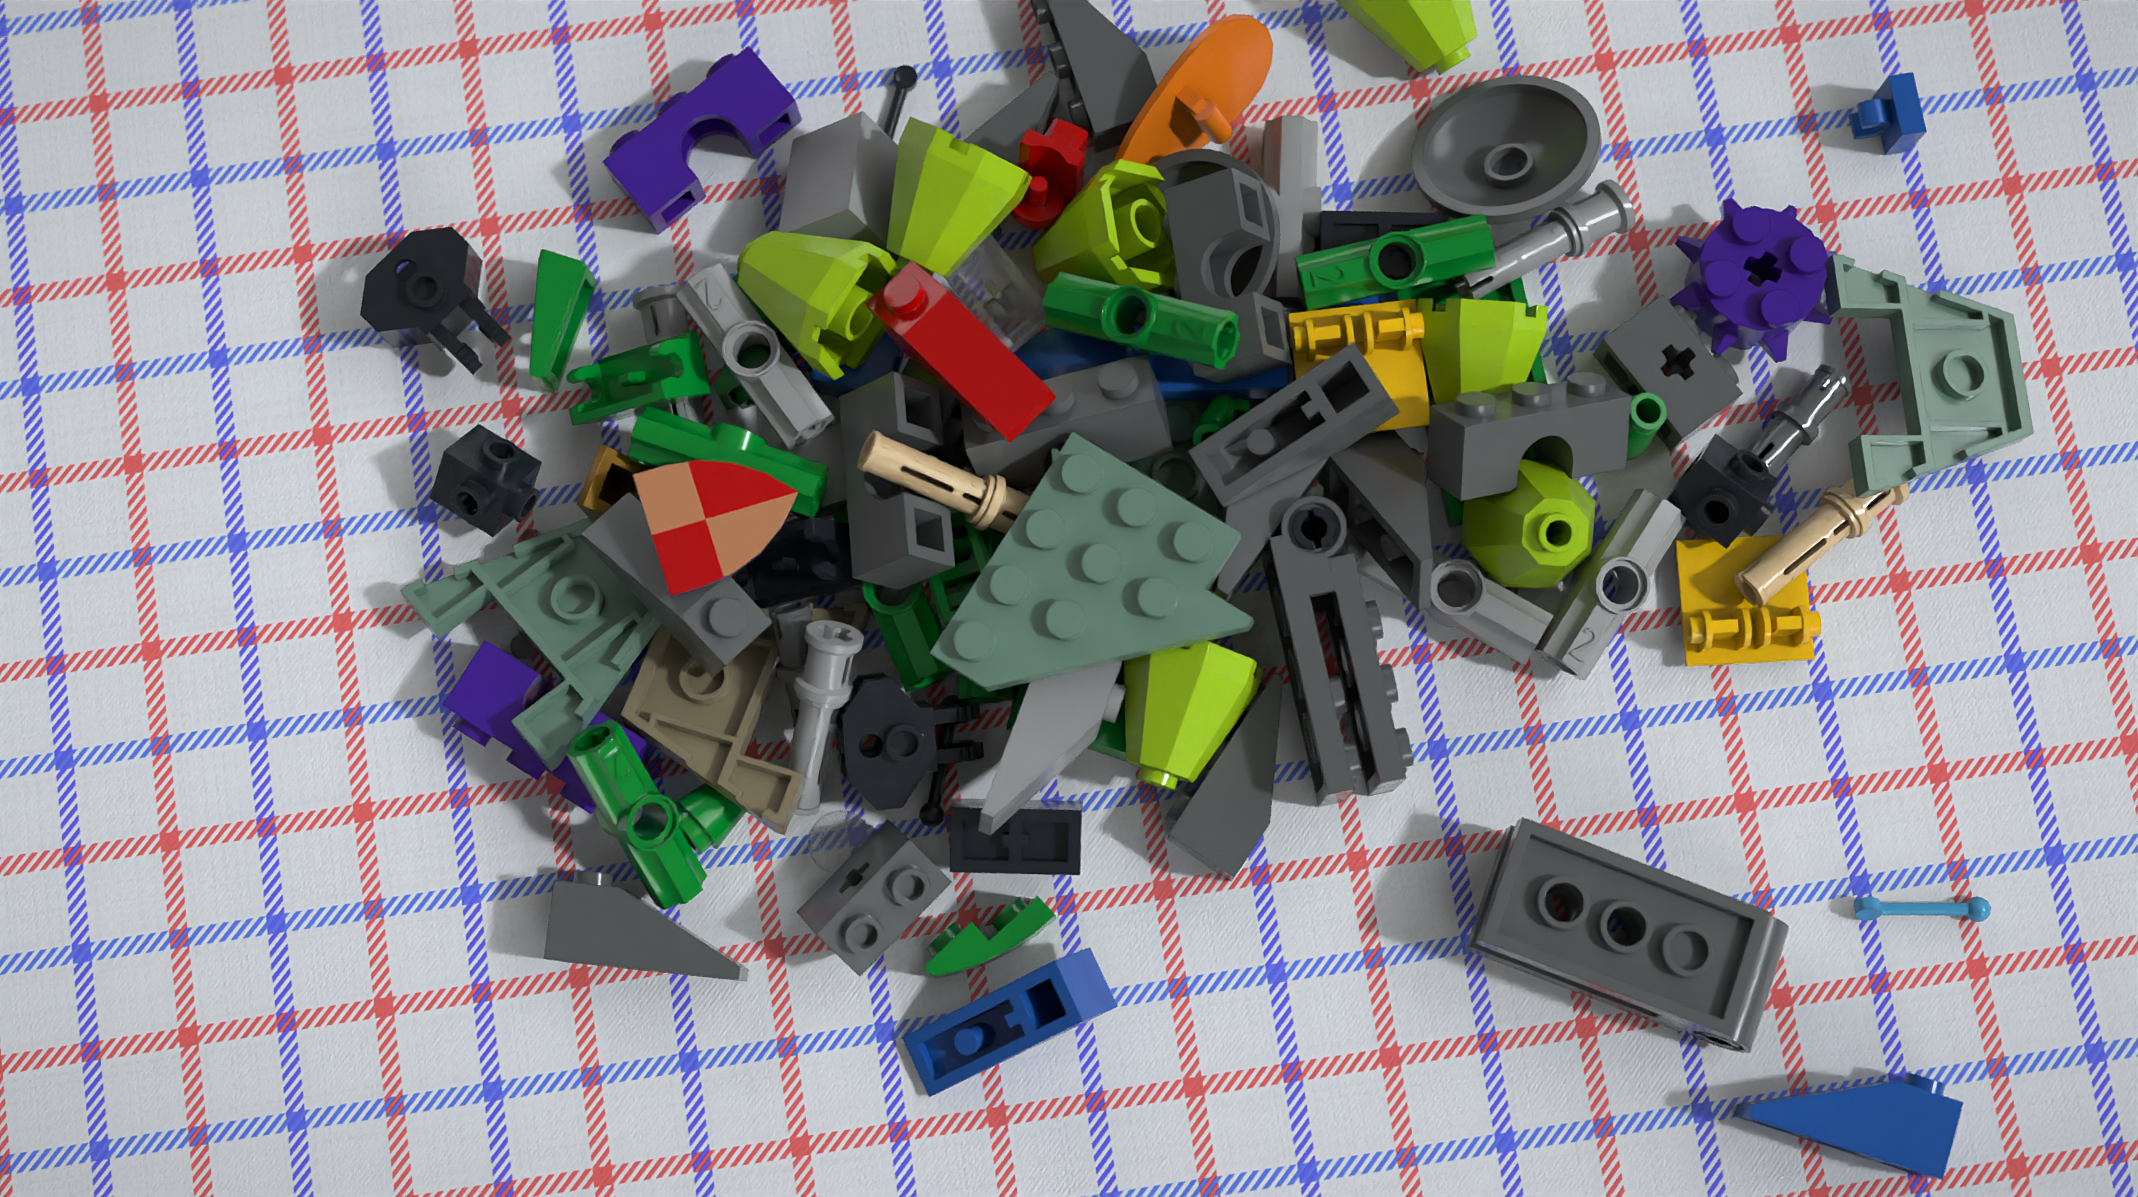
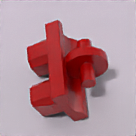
[1010,119,1089,230]

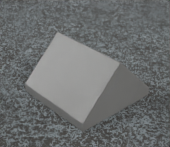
[778,111,900,263]

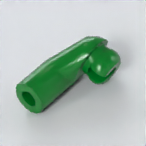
[1192,394,1250,447]

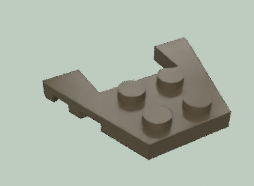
[621,603,869,835]

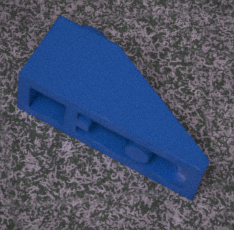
[902,947,1118,1097]
[1734,1073,1964,1180]

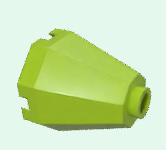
[1336,0,1478,76]
[886,117,1033,278]
[1032,159,1177,294]
[737,231,901,380]
[1416,298,1548,405]
[1461,459,1596,589]
[1124,641,1263,791]

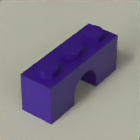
[602,46,802,235]
[442,640,657,814]

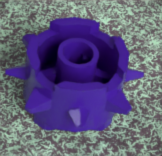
[1670,198,1837,363]

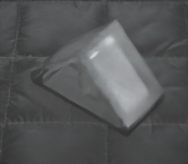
[944,233,1046,353]

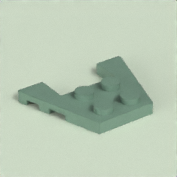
[1824,254,2034,498]
[400,517,661,771]

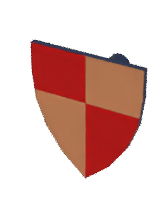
[633,460,799,598]

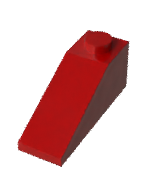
[866,260,1057,443]

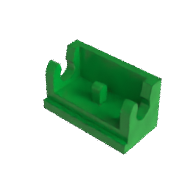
[566,331,711,426]

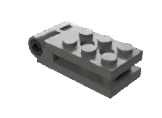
[1262,496,1414,807]
[1465,817,1789,1053]

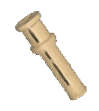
[857,430,1031,534]
[1733,478,1910,607]

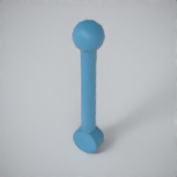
[1854,896,1991,922]

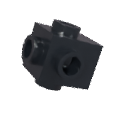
[430,424,542,537]
[1666,434,1778,549]

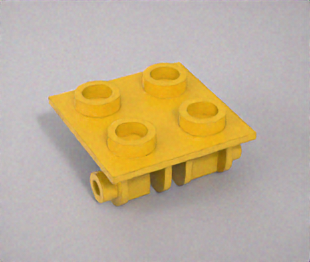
[1288,299,1430,433]
[1675,535,1821,667]

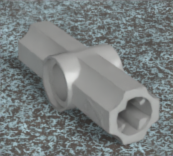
[1262,115,1322,312]
[676,263,834,451]
[1535,489,1687,680]
[1357,548,1554,666]

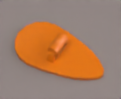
[1113,14,1273,166]

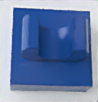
[1849,72,1927,155]

